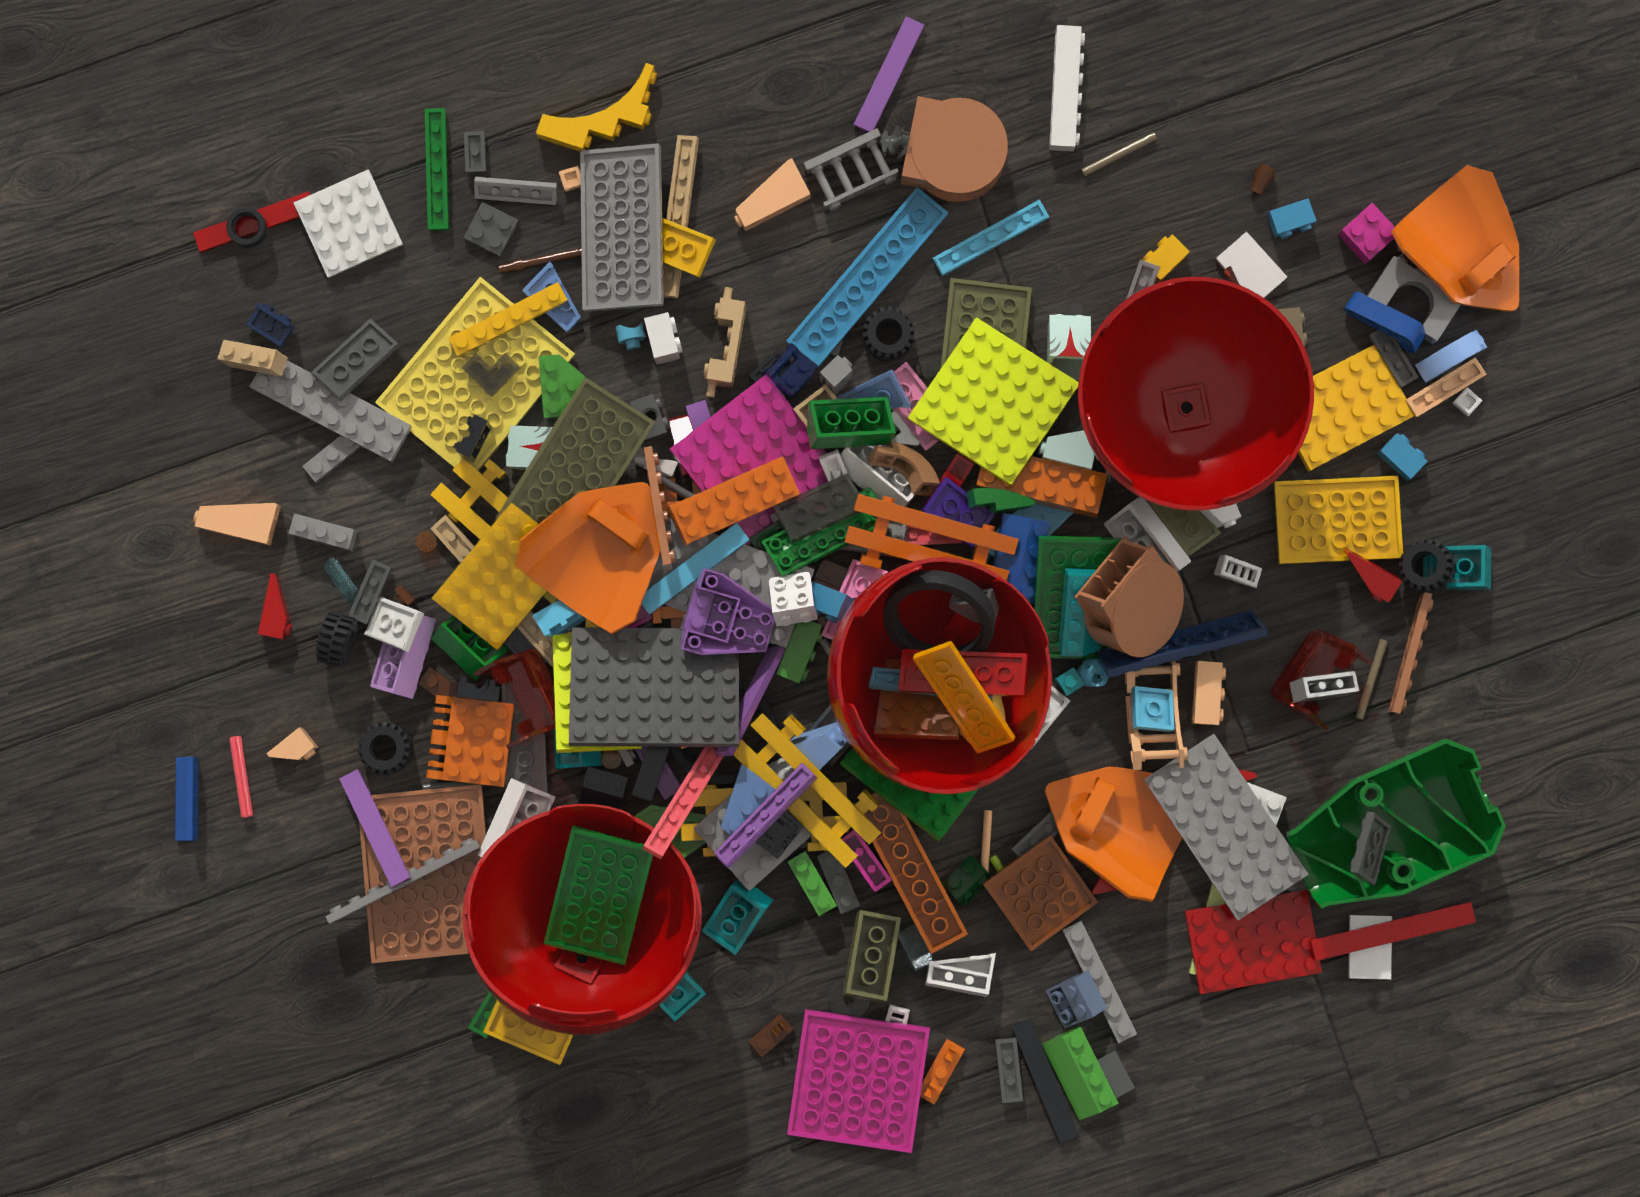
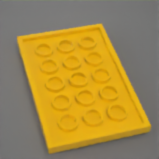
[1298,345,1415,472]
[1273,476,1403,564]
[432,502,546,650]

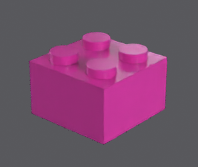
[1338,203,1394,265]

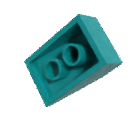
[1423,545,1491,590]
[702,878,773,955]
[660,972,706,1021]

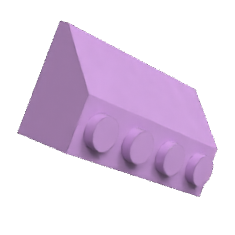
[370,615,436,699]

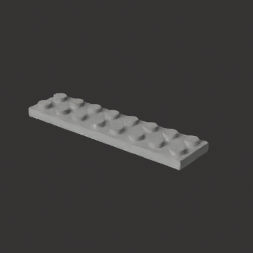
[249,361,412,462]

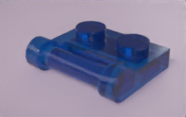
[764,343,818,397]

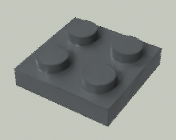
[463,202,519,257]

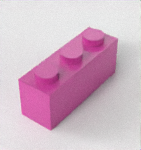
[842,830,892,892]

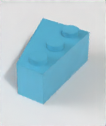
[532,600,586,638]

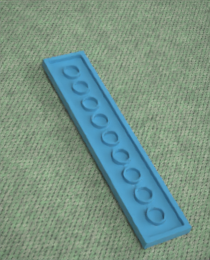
[786,187,948,368]

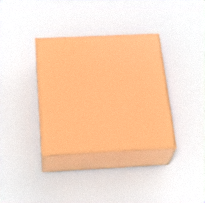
[559,166,581,192]

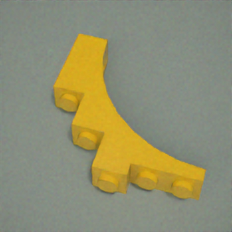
[536,63,657,152]

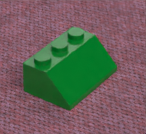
[431,615,509,681]

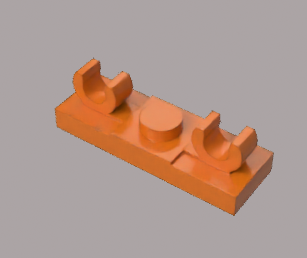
[920,1038,965,1104]

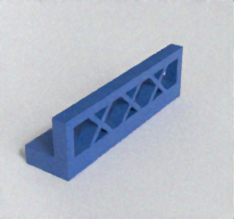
[175,757,198,841]

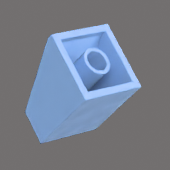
[790,722,847,770]

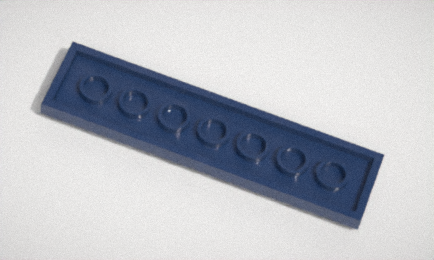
[1095,610,1267,677]

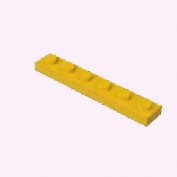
[448,282,568,357]

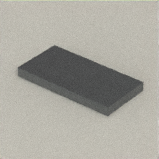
[311,318,400,401]

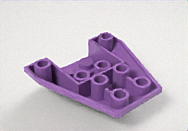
[680,568,775,655]

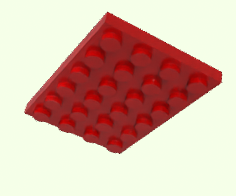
[1184,890,1322,994]

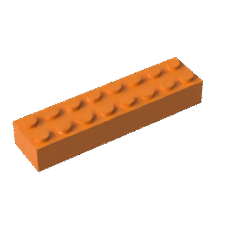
[854,793,968,954]

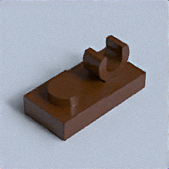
[748,1014,794,1057]

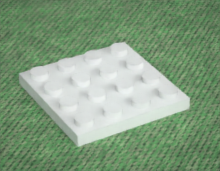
[294,169,403,278]

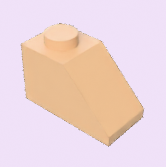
[267,727,318,761]

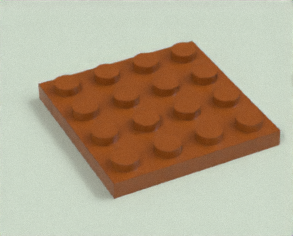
[874,659,960,740]
[982,834,1098,951]

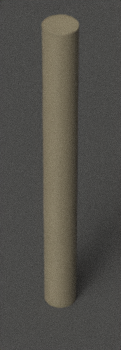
[1081,132,1157,177]
[1355,639,1388,720]

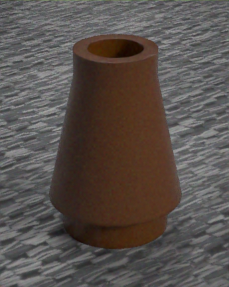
[1250,163,1275,196]

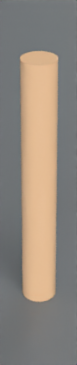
[981,810,992,872]

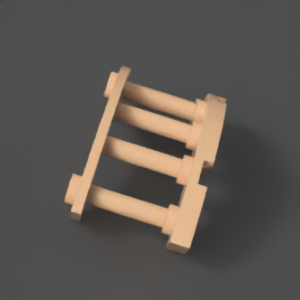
[1125,661,1187,770]

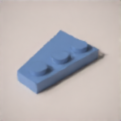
[522,262,581,333]
[838,370,912,410]
[721,764,776,835]

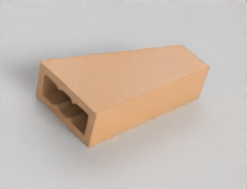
[734,158,811,231]
[193,503,281,546]

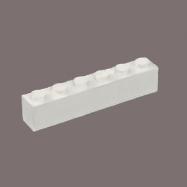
[1049,25,1085,151]

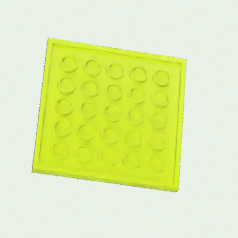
[907,317,1079,486]

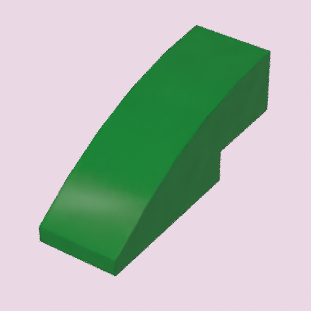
[966,488,1035,514]

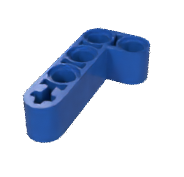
[1344,292,1426,353]

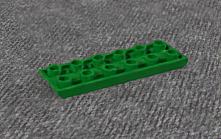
[761,487,890,577]

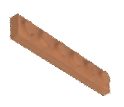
[644,446,675,571]
[1388,592,1433,715]

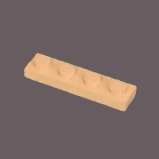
[1406,357,1487,418]

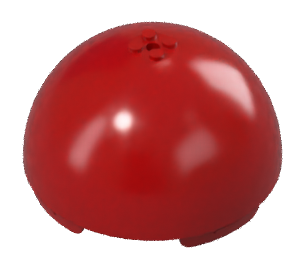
[1078,277,1314,511]
[827,557,1052,794]
[462,804,702,1035]

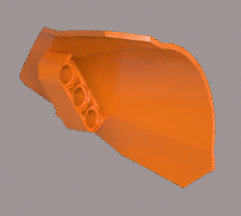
[1391,165,1519,312]
[515,482,661,634]
[1045,766,1182,902]

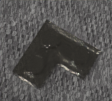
[462,353,521,397]

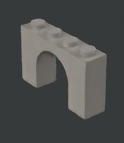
[1367,256,1461,344]

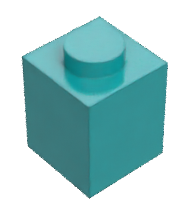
[1054,667,1085,697]

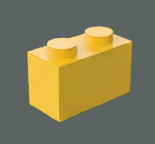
[1142,234,1190,283]

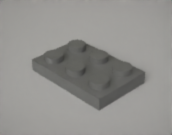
[1350,811,1391,886]

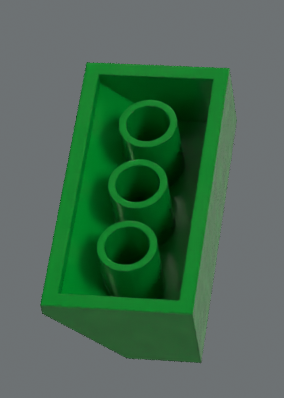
[807,397,896,449]

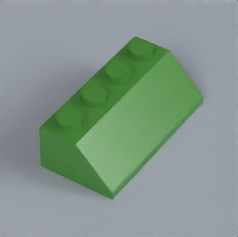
[1042,1025,1119,1120]

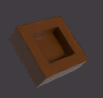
[395,585,417,607]

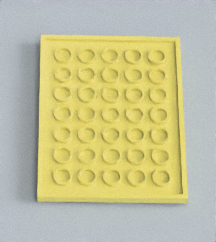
[375,277,575,471]

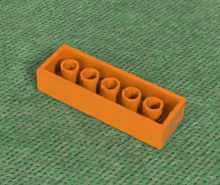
[667,456,800,546]
[976,456,1107,519]

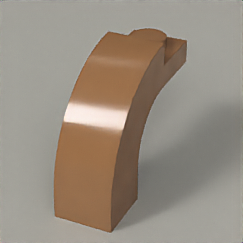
[867,441,940,496]

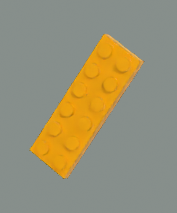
[913,641,1015,754]

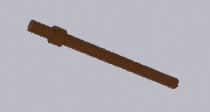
[498,248,582,273]

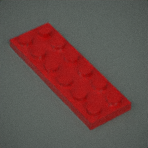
[898,649,1028,697]

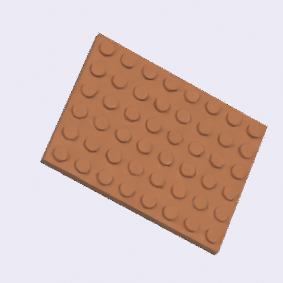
[359,784,487,963]

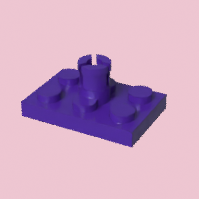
[921,477,995,548]

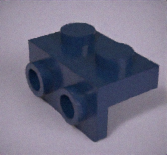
[246,303,295,348]

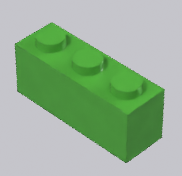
[776,621,823,684]
[788,851,837,916]

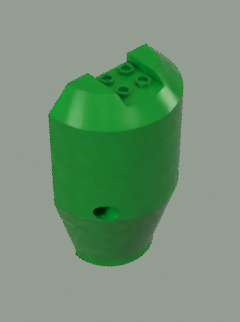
[1286,738,1506,909]

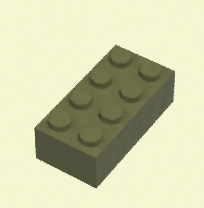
[842,910,901,1003]

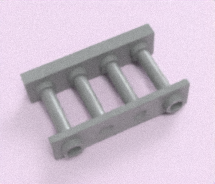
[804,128,899,211]

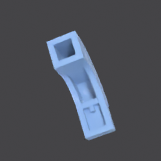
[1415,330,1487,383]

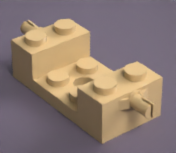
[704,287,746,398]

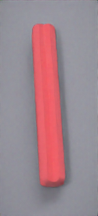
[229,736,253,818]

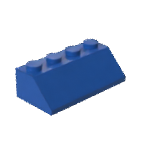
[992,513,1050,604]

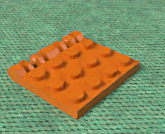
[426,695,515,787]

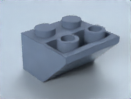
[1046,970,1107,1028]

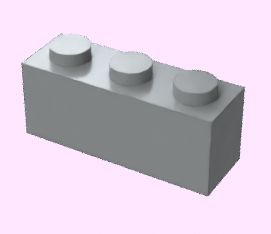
[820,355,852,396]
[289,514,358,552]
[1290,671,1359,703]

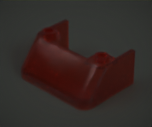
[1271,629,1373,730]
[474,649,556,749]

